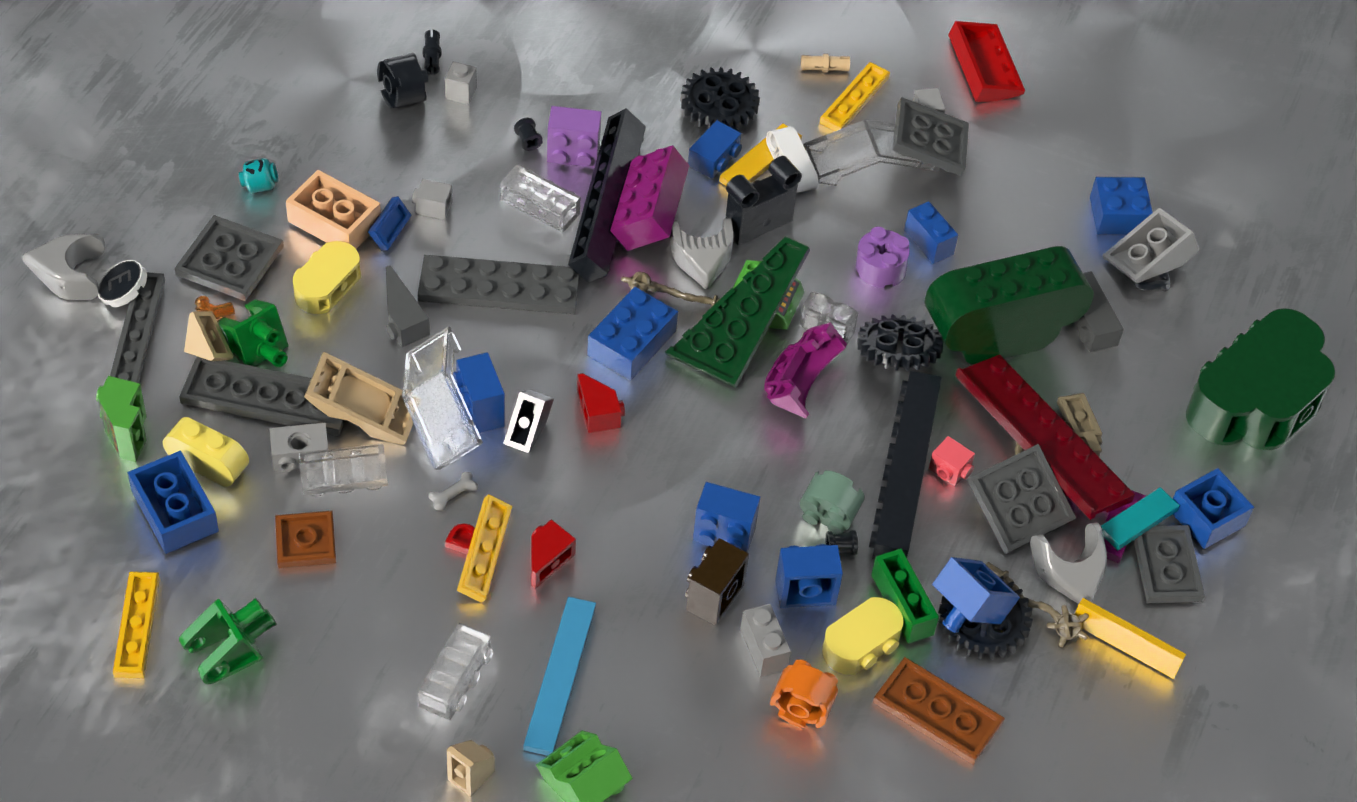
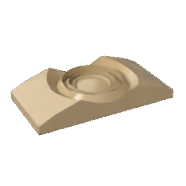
[304,352,422,445]

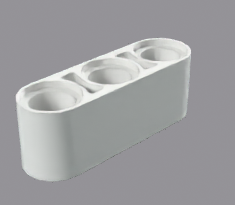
[766,126,818,193]

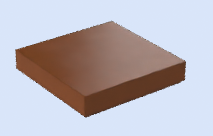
[275,511,336,568]

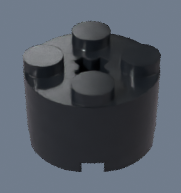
[377,53,428,108]

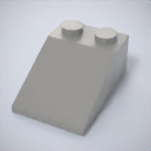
[1102,207,1200,283]

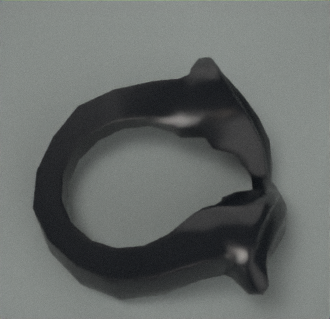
[1133,272,1171,291]

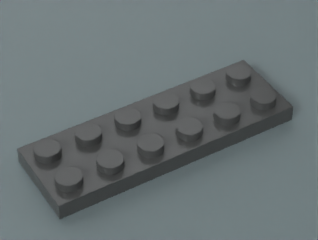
[418,255,579,314]
[179,356,345,436]

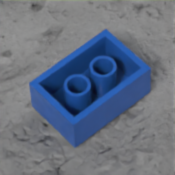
[587,287,678,381]
[127,450,219,554]

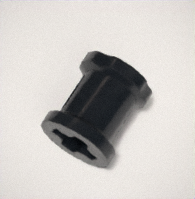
[514,118,543,151]
[825,530,858,555]

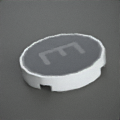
[98,260,147,307]

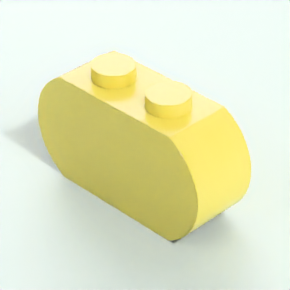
[293,241,361,314]
[162,417,249,487]
[822,597,903,675]

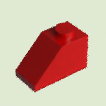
[577,373,625,433]
[531,519,576,589]

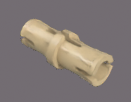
[801,54,850,73]

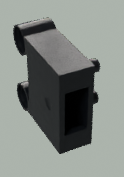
[725,155,802,246]

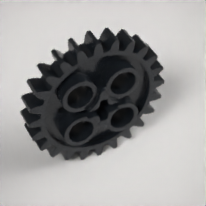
[680,67,760,130]
[857,314,944,371]
[938,576,1033,660]

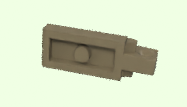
[1057,393,1102,457]

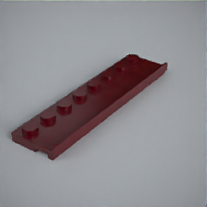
[955,355,1135,520]

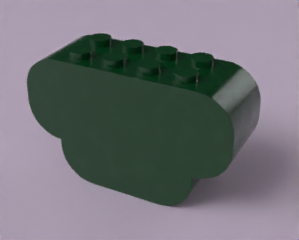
[924,246,1094,365]
[1186,308,1335,450]

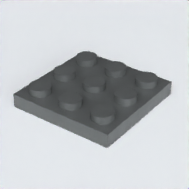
[892,97,969,176]
[174,215,284,301]
[967,444,1076,554]

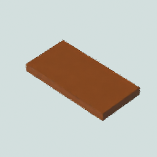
[873,657,1005,765]

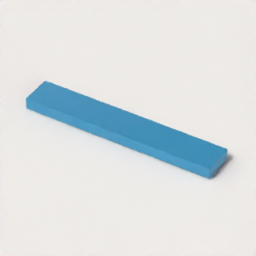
[523,597,596,756]

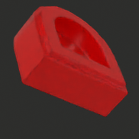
[445,523,475,555]

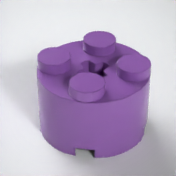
[856,227,910,288]

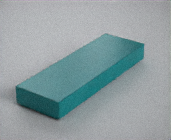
[1101,487,1180,551]

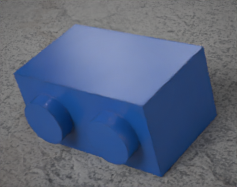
[688,120,742,179]
[904,201,958,264]

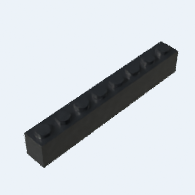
[568,108,646,283]
[869,370,942,560]

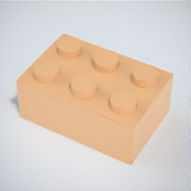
[286,170,381,249]

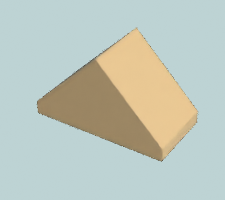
[184,311,234,361]

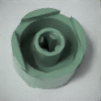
[800,470,865,534]

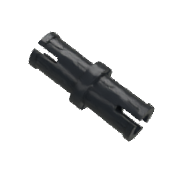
[422,30,442,75]

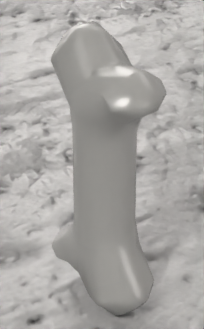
[428,472,478,511]

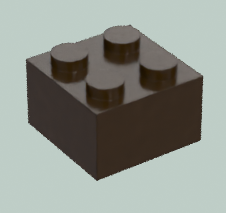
[685,538,749,626]

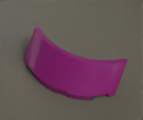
[764,322,847,419]

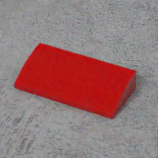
[948,21,1025,102]

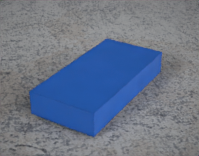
[368,196,412,251]

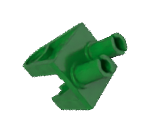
[217,299,289,367]
[179,598,277,684]

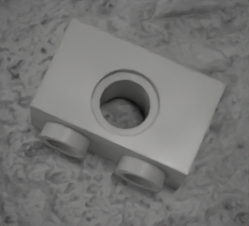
[269,423,330,471]

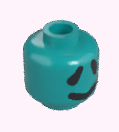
[239,158,279,194]

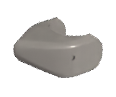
[669,218,733,289]
[22,234,105,300]
[1030,522,1107,604]

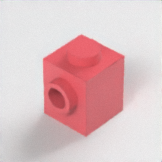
[928,436,975,486]

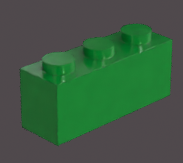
[871,549,939,644]

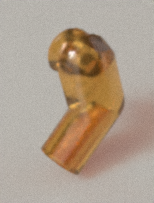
[195,296,235,319]

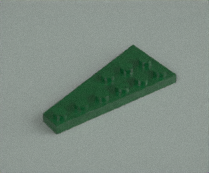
[665,236,810,388]

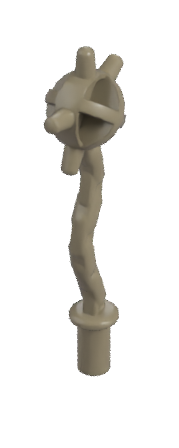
[621,271,720,307]
[985,562,1088,648]

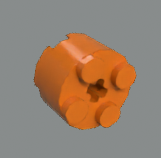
[770,660,838,728]

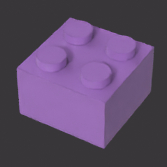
[547,106,602,167]

